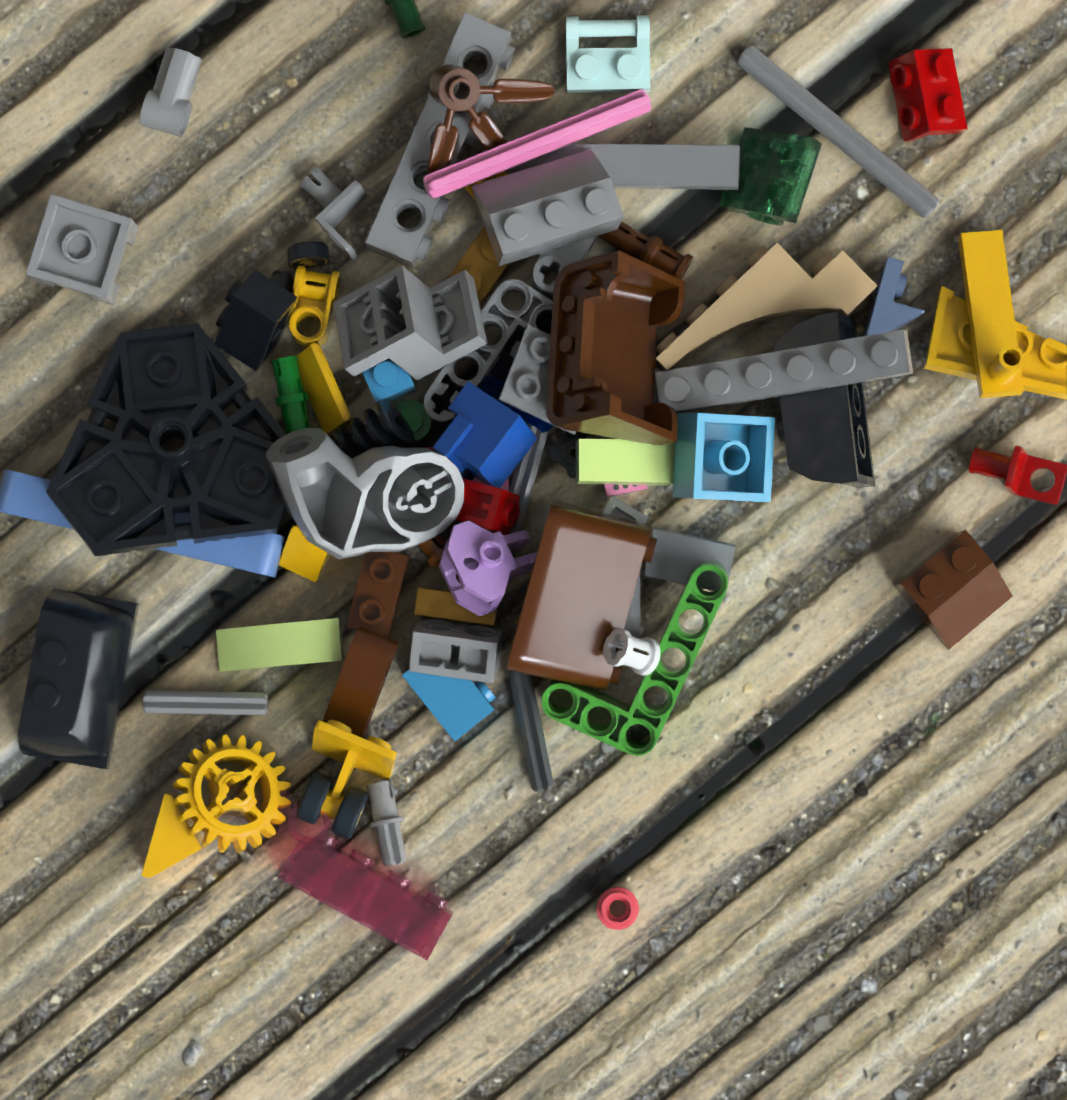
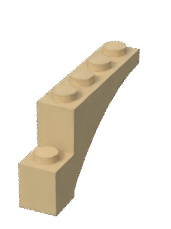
[655,243,878,371]

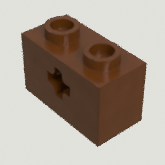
[346,552,411,639]

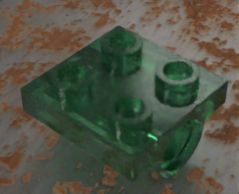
[719,127,822,226]

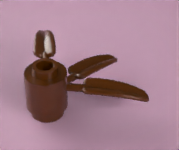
[427,64,555,174]

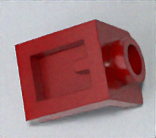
[455,478,520,535]

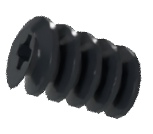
[328,400,414,458]

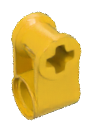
[289,265,340,349]

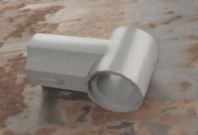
[140,48,202,137]

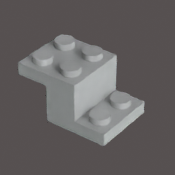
[333,265,488,380]

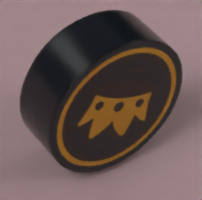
[287,241,330,269]

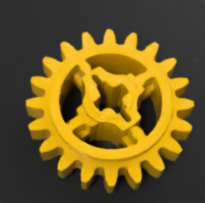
[173,734,291,853]

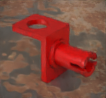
[969,446,1067,505]

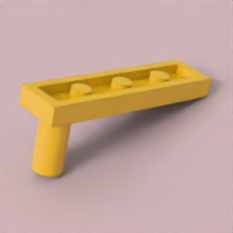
[958,230,1025,398]

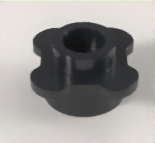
[549,431,584,478]

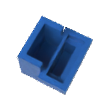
[433,381,538,488]

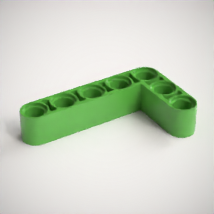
[541,560,728,756]

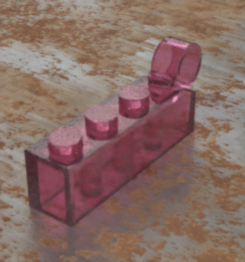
[278,804,453,960]

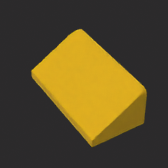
[297,343,352,434]

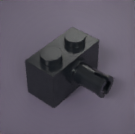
[215,269,297,372]

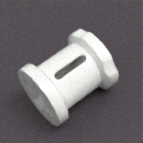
[603,628,660,676]

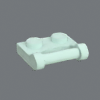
[566,15,650,93]

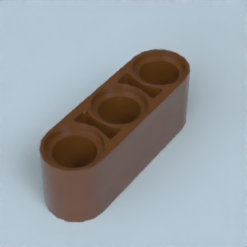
[323,626,399,738]

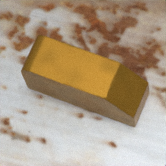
[414,587,497,626]

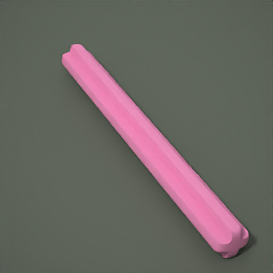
[423,89,651,199]

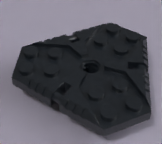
[46,323,287,556]

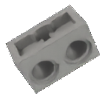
[409,616,504,683]

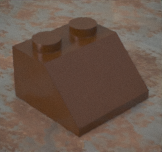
[894,529,1013,650]

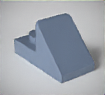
[863,257,925,336]

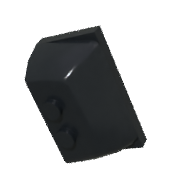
[774,312,875,488]
[18,589,139,769]

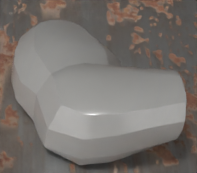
[266,428,464,559]

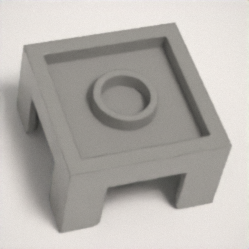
[26,194,139,306]

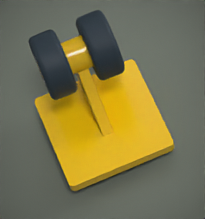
[296,720,397,839]

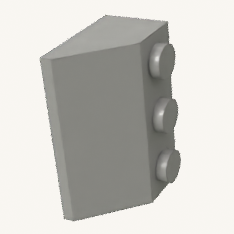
[472,149,624,266]

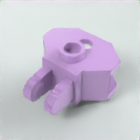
[439,521,537,616]

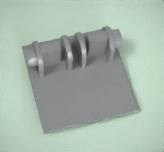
[499,324,576,435]

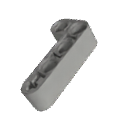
[424,279,553,425]

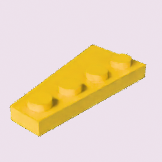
[924,286,1067,400]

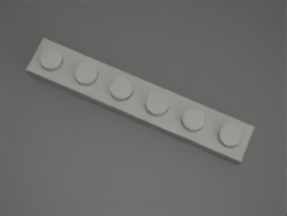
[655,329,913,413]

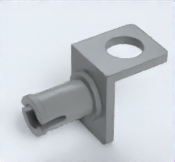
[301,168,367,262]

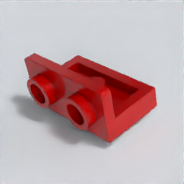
[889,48,968,142]

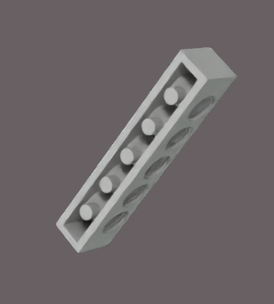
[365,13,515,269]

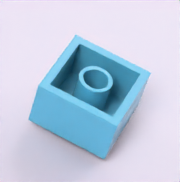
[673,413,775,502]

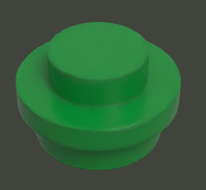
[395,400,432,442]

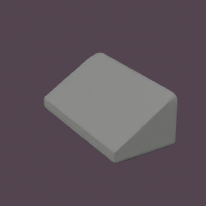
[644,527,735,591]

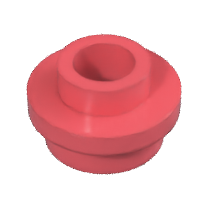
[596,887,639,930]

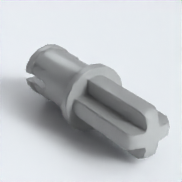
[366,780,406,866]

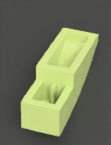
[576,439,675,486]
[216,618,344,672]

